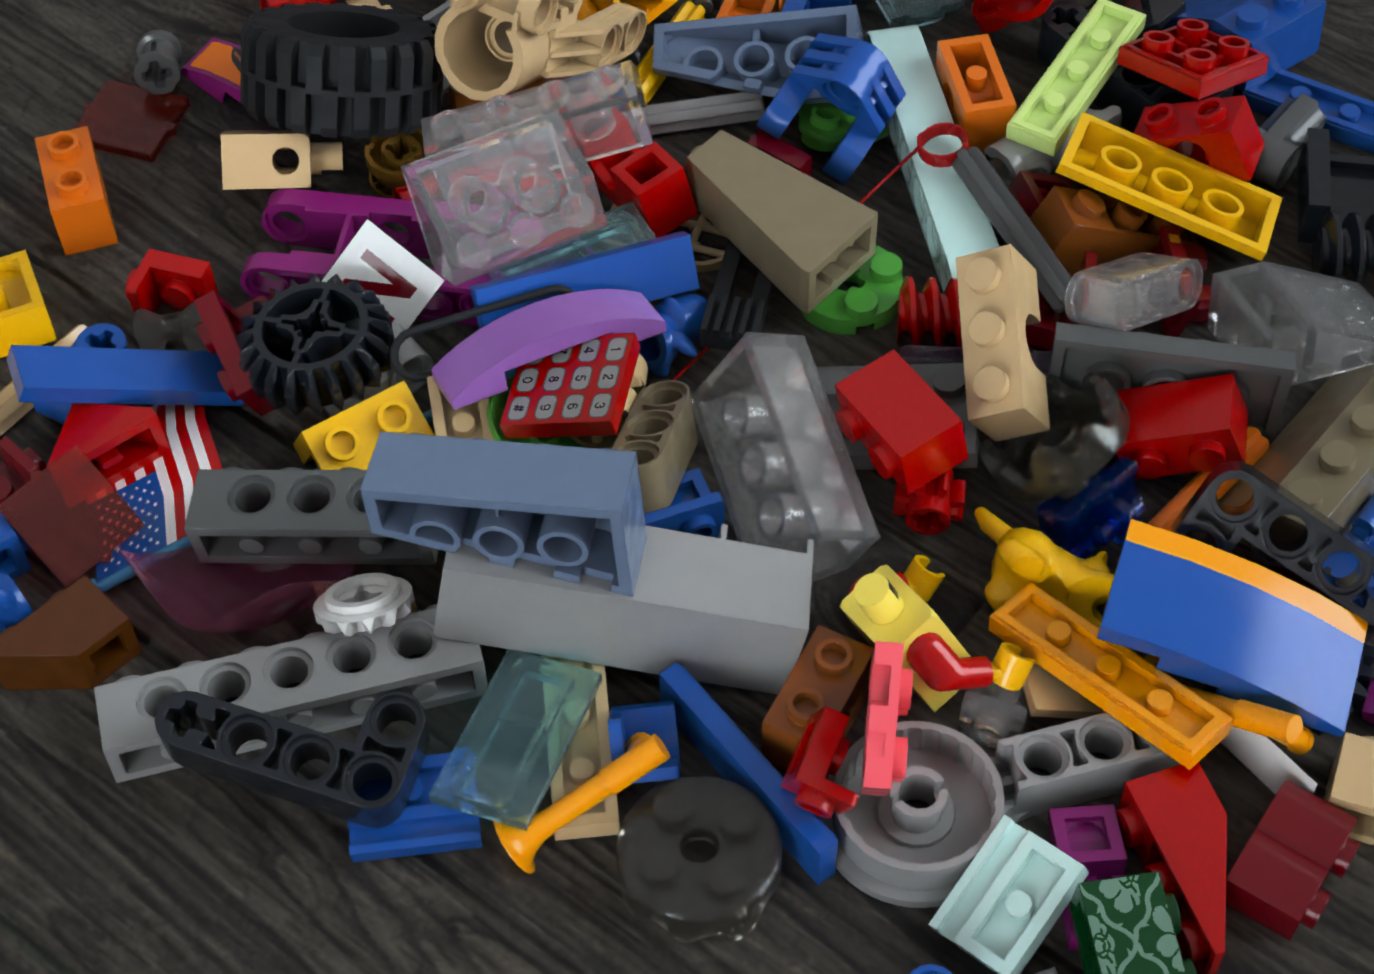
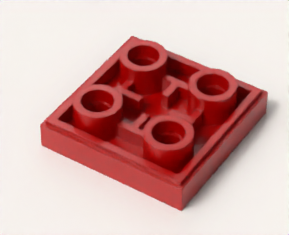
[1117,18,1270,100]

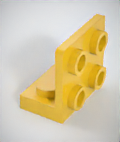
[293,380,435,470]

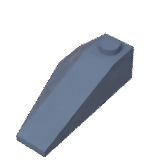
[653,5,864,104]

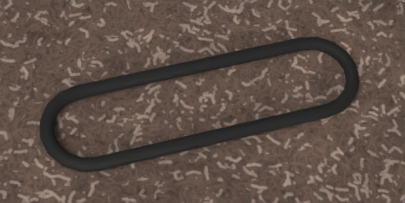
[390,285,574,382]

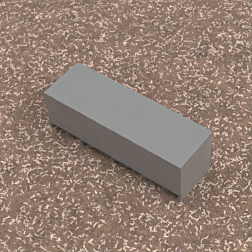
[433,524,814,695]

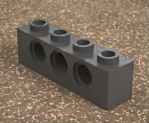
[184,467,438,565]

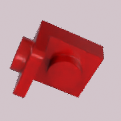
[125,248,219,325]
[780,706,860,818]

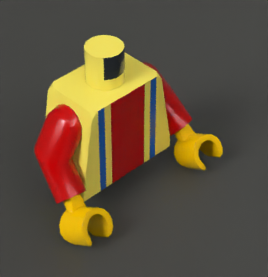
[839,554,1035,713]

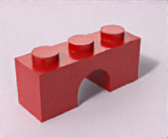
[556,90,698,239]

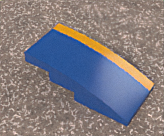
[1097,519,1368,737]

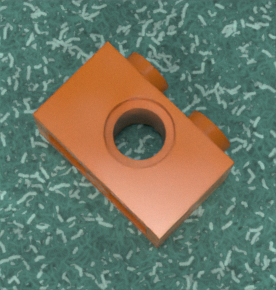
[935,34,1017,155]
[34,126,118,256]

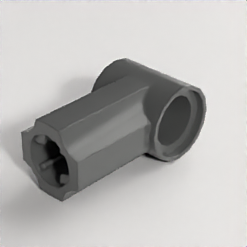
[1252,94,1327,190]

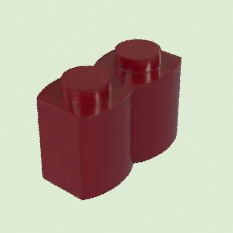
[1226,779,1361,941]

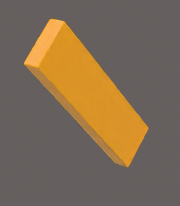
[989,582,1233,770]

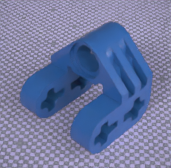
[755,33,906,186]

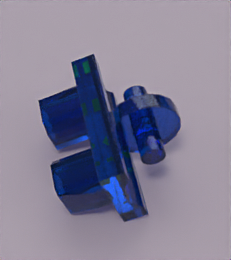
[1037,456,1146,559]

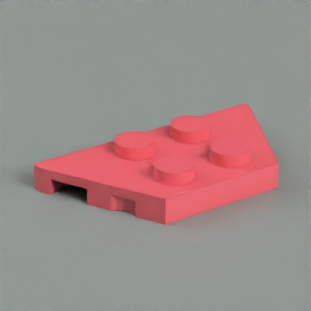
[861,641,913,797]

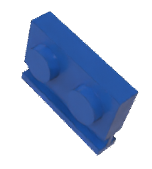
[347,750,483,863]

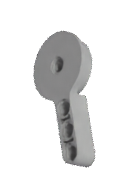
[818,712,1180,908]

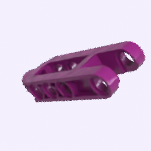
[240,188,594,326]

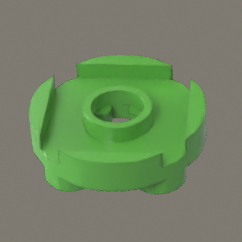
[800,245,903,335]

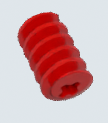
[896,276,963,350]

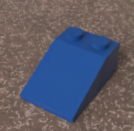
[1160,0,1326,92]

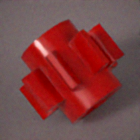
[893,469,967,535]

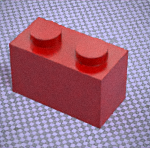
[835,349,968,495]
[1112,374,1248,480]

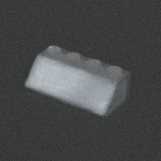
[421,60,653,202]
[691,332,880,582]

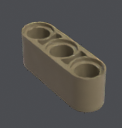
[612,380,698,514]

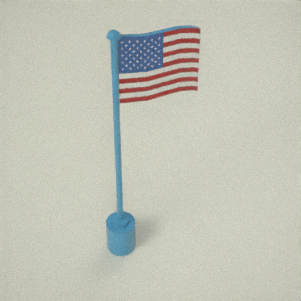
[86,367,517,593]

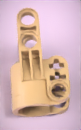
[434,0,647,102]

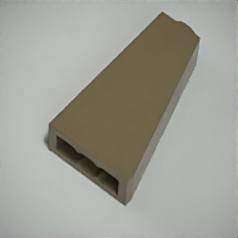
[685,130,878,314]

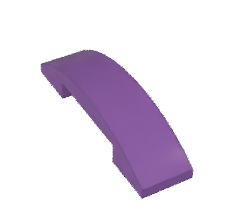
[431,289,667,410]

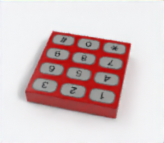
[499,333,641,439]

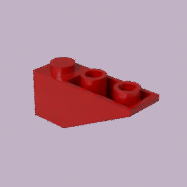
[1116,762,1227,974]

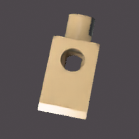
[220,130,343,190]

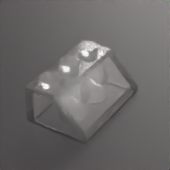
[401,109,608,285]

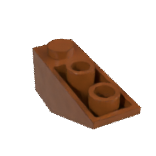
[1030,185,1199,276]

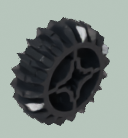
[237,273,395,416]

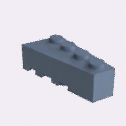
[360,431,647,597]

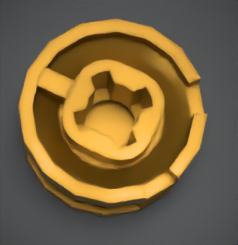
[365,128,441,199]

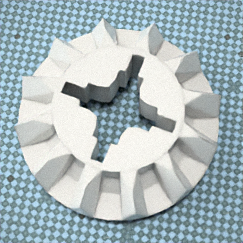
[313,573,415,637]

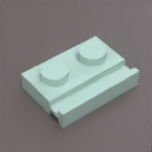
[928,814,1089,974]

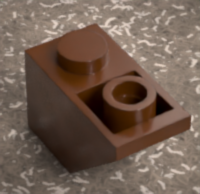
[0,575,142,690]

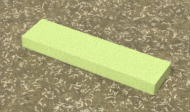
[1006,0,1146,157]

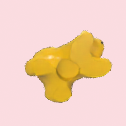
[974,507,1114,628]

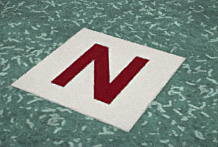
[322,219,444,330]

